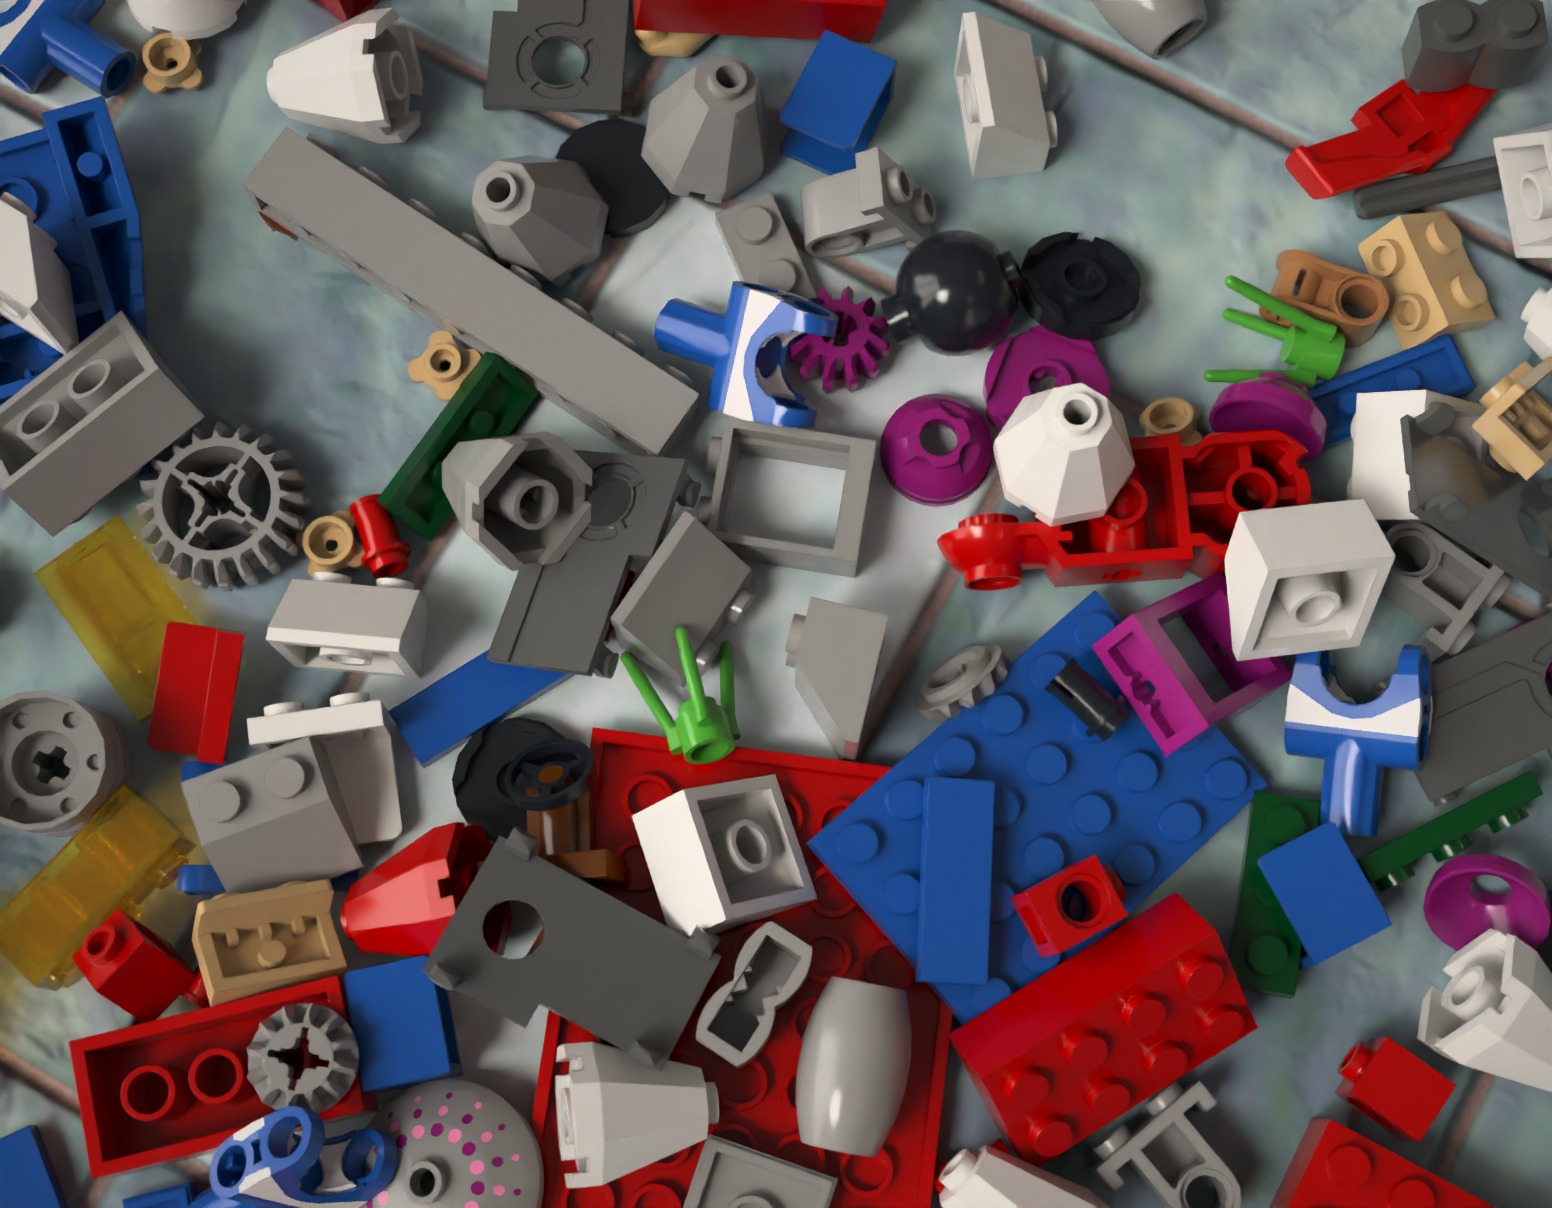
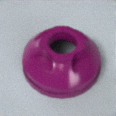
[1209,372,1327,464]
[879,394,993,507]
[1423,854,1551,951]

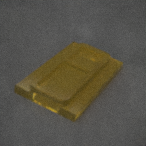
[33,514,198,724]

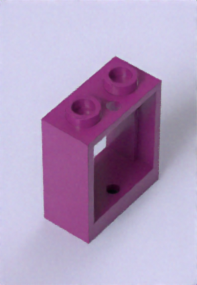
[1092,572,1292,757]

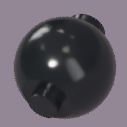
[881,230,1025,356]

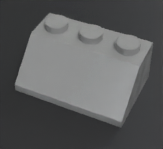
[0,310,205,537]

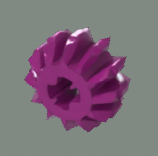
[787,286,890,394]

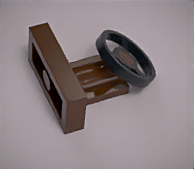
[478,738,627,888]

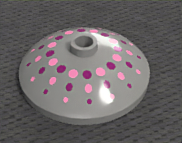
[359,1079,544,1208]

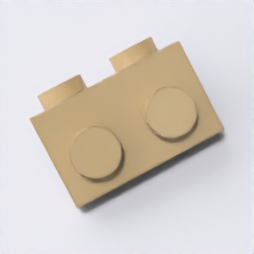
[1358,211,1496,350]
[1471,356,1552,481]
[192,879,347,1007]

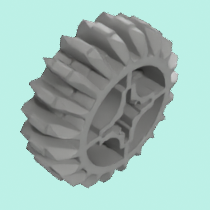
[135,421,312,592]

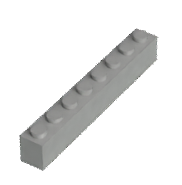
[242,126,700,457]

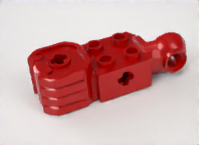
[937,428,1311,591]

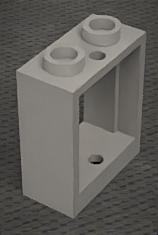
[696,417,876,578]

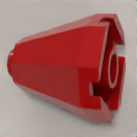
[340,822,513,957]

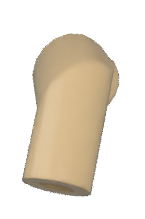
[635,30,714,58]

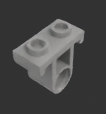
[800,147,936,258]
[1380,522,1513,664]
[1087,1081,1242,1208]

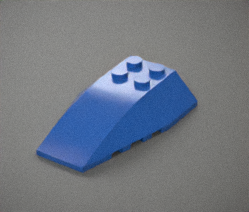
[0,96,154,479]

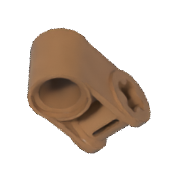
[1259,249,1389,349]

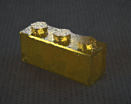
[0,785,196,991]

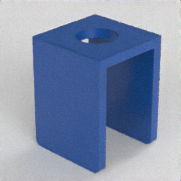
[780,29,897,176]
[1257,822,1392,970]
[343,955,463,1094]

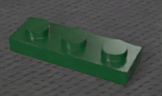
[376,351,539,541]
[1356,771,1543,893]
[1228,790,1320,999]

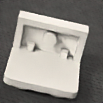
[247,692,403,845]

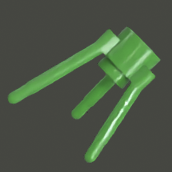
[1204,275,1345,390]
[620,626,741,764]

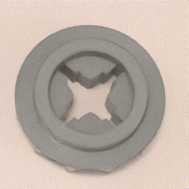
[915,644,1010,723]
[246,1003,359,1113]

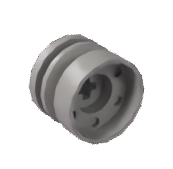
[0,690,135,837]

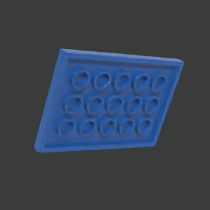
[806,590,1268,1025]

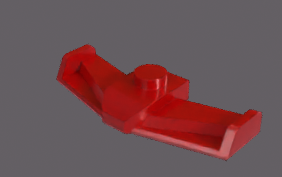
[1285,79,1499,200]

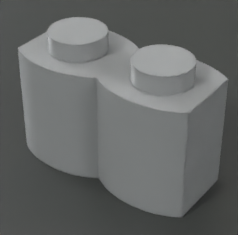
[696,921,812,1069]

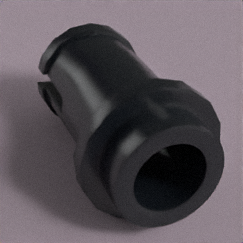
[1044,658,1131,742]

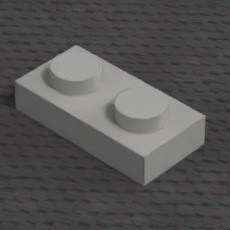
[715,192,817,304]

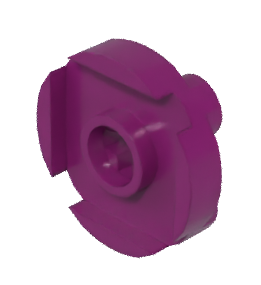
[983,325,1110,431]

